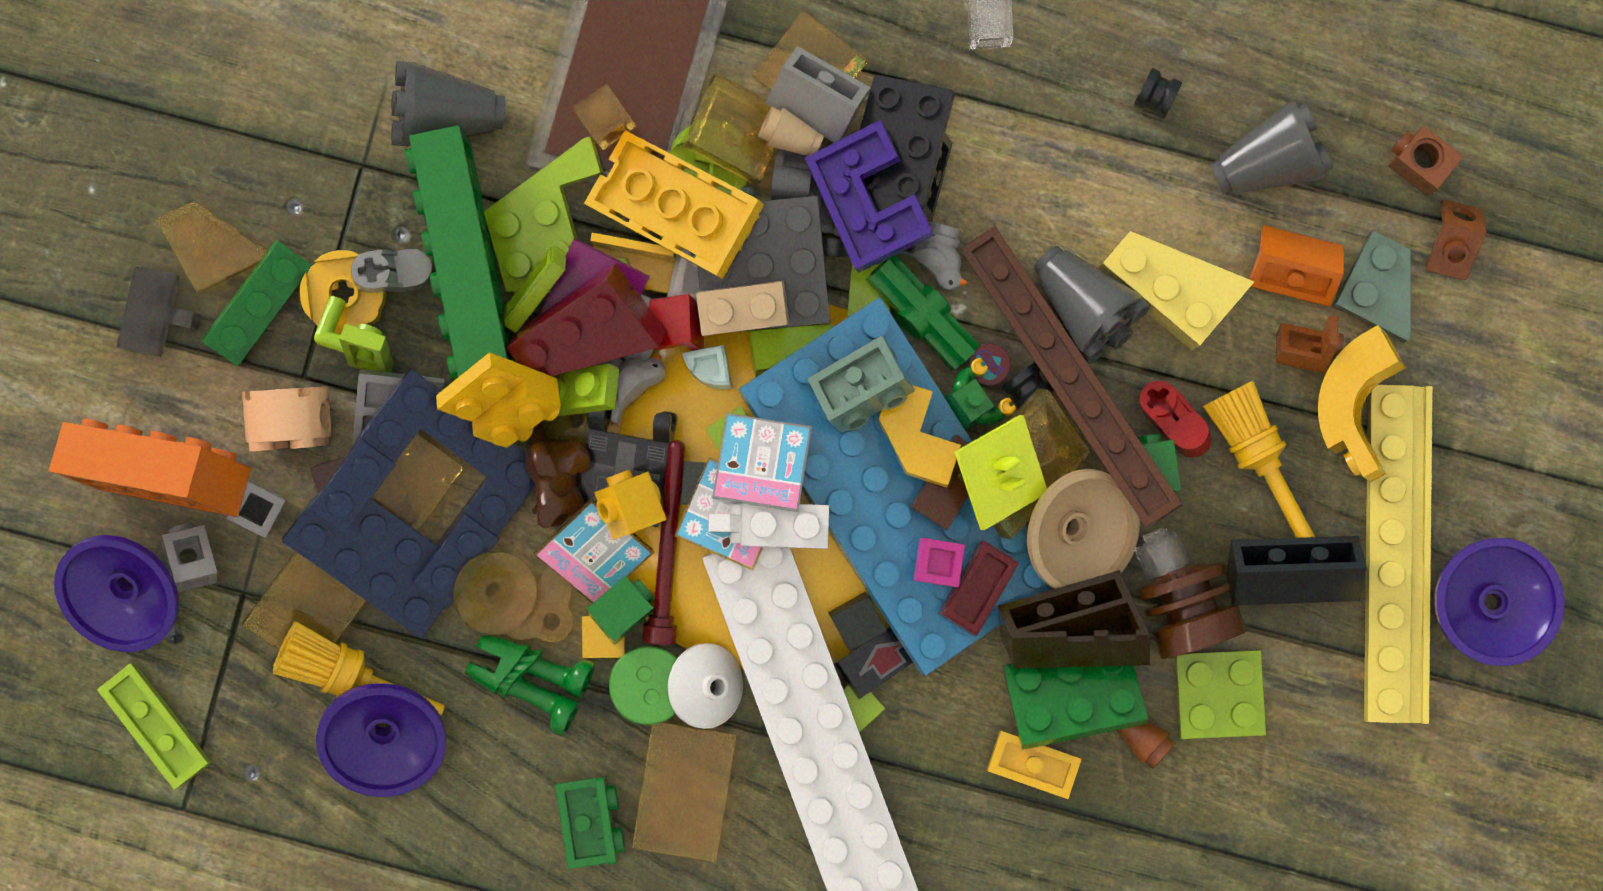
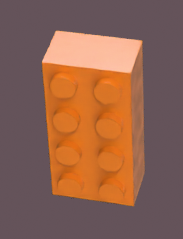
[48,418,251,518]

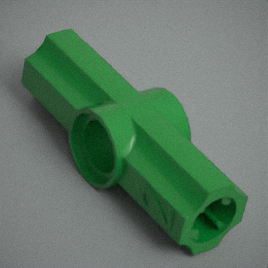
[866,255,979,371]

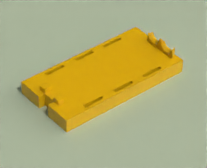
[584,130,764,279]

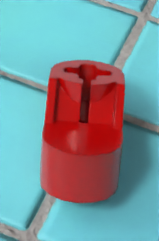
[1139,380,1212,458]

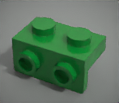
[555,775,625,869]

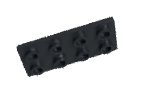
[833,75,955,253]

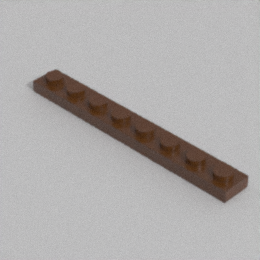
[960,226,1183,529]

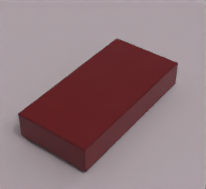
[938,540,1019,636]

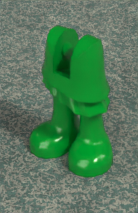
[465,634,595,737]

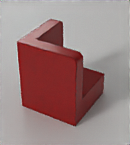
[649,294,704,351]

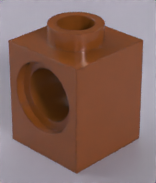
[1388,126,1463,196]

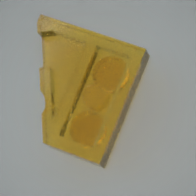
[156,200,267,295]

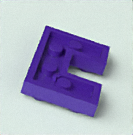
[805,120,935,273]

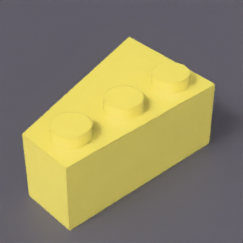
[1098,231,1255,351]

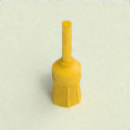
[1202,380,1315,538]
[273,621,445,716]

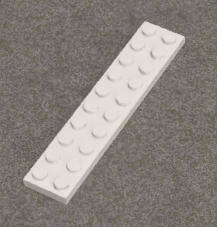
[702,547,918,891]

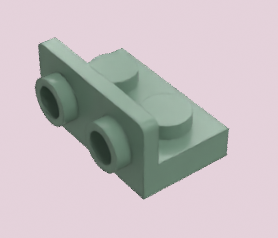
[807,336,915,432]

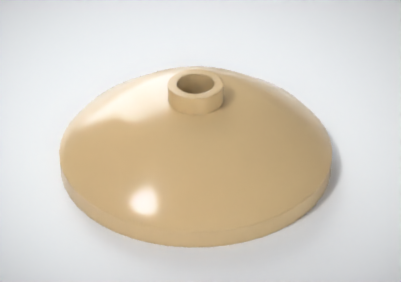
[1027,469,1140,589]

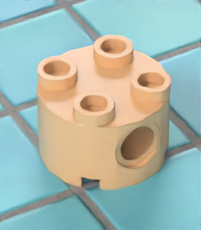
[242,386,332,451]

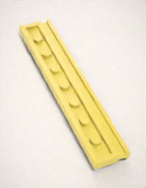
[1364,385,1433,724]

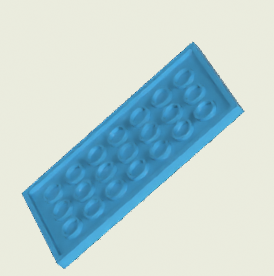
[737,297,1052,676]

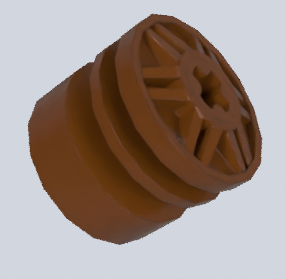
[1137,562,1247,659]

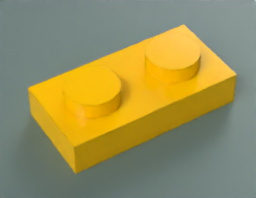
[987,730,1082,799]

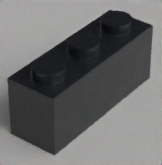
[1226,536,1367,605]

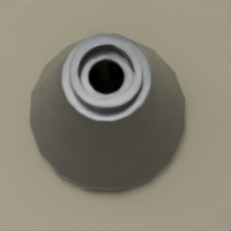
[391,61,506,147]
[1210,100,1333,194]
[1034,246,1151,363]

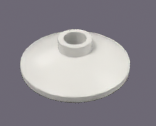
[668,643,743,729]

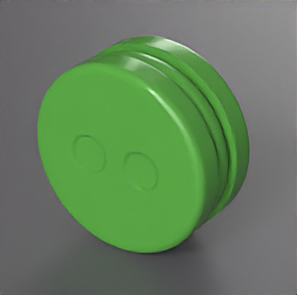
[609,646,678,725]

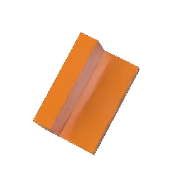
[1249,225,1344,307]

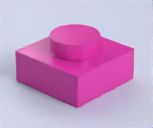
[913,538,965,588]

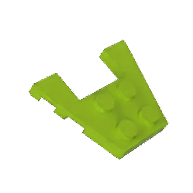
[484,136,630,294]

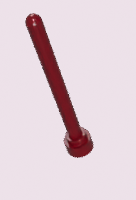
[642,440,685,645]

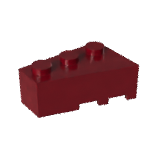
[506,263,667,376]

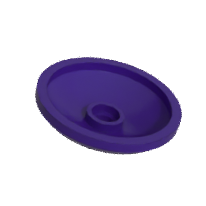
[54,535,179,652]
[1434,538,1565,666]
[316,683,446,797]

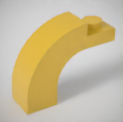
[1318,325,1406,482]

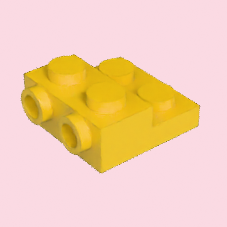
[436,352,561,448]

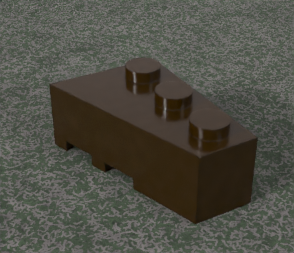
[998,570,1150,668]

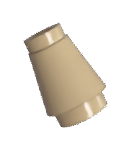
[758,107,824,156]

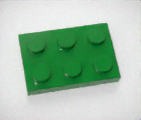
[1003,664,1148,750]

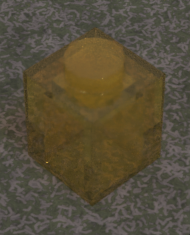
[572,83,637,150]

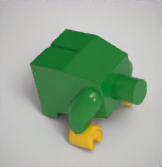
[944,358,1016,432]

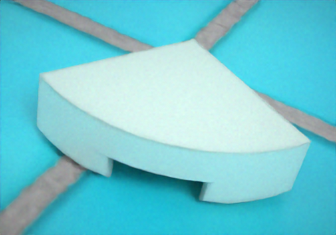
[683,345,732,390]

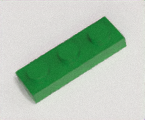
[201,239,313,367]

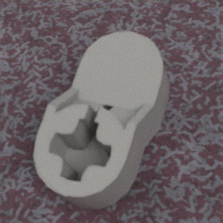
[351,249,432,293]

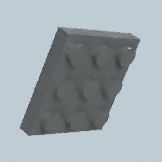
[697,196,831,333]

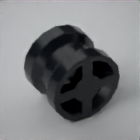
[1134,67,1182,120]
[1002,362,1054,414]

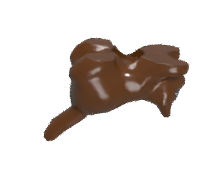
[525,423,591,528]

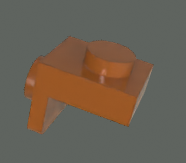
[1276,315,1344,373]

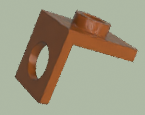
[1426,199,1486,280]

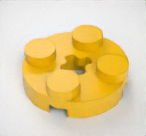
[300,250,386,334]

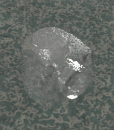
[1133,526,1191,579]

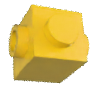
[594,469,667,540]

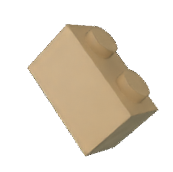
[696,280,790,336]

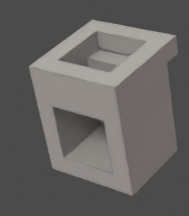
[162,523,218,593]

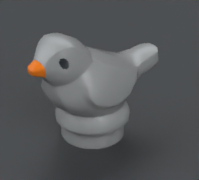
[897,221,967,292]
[598,354,666,424]

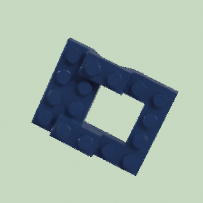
[281,368,534,639]

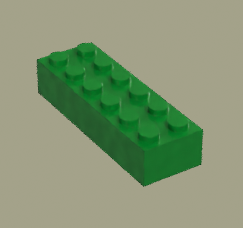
[405,125,516,381]

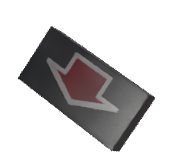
[835,627,913,699]

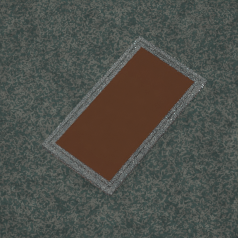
[525,0,729,186]

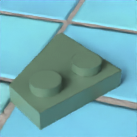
[1332,230,1411,343]

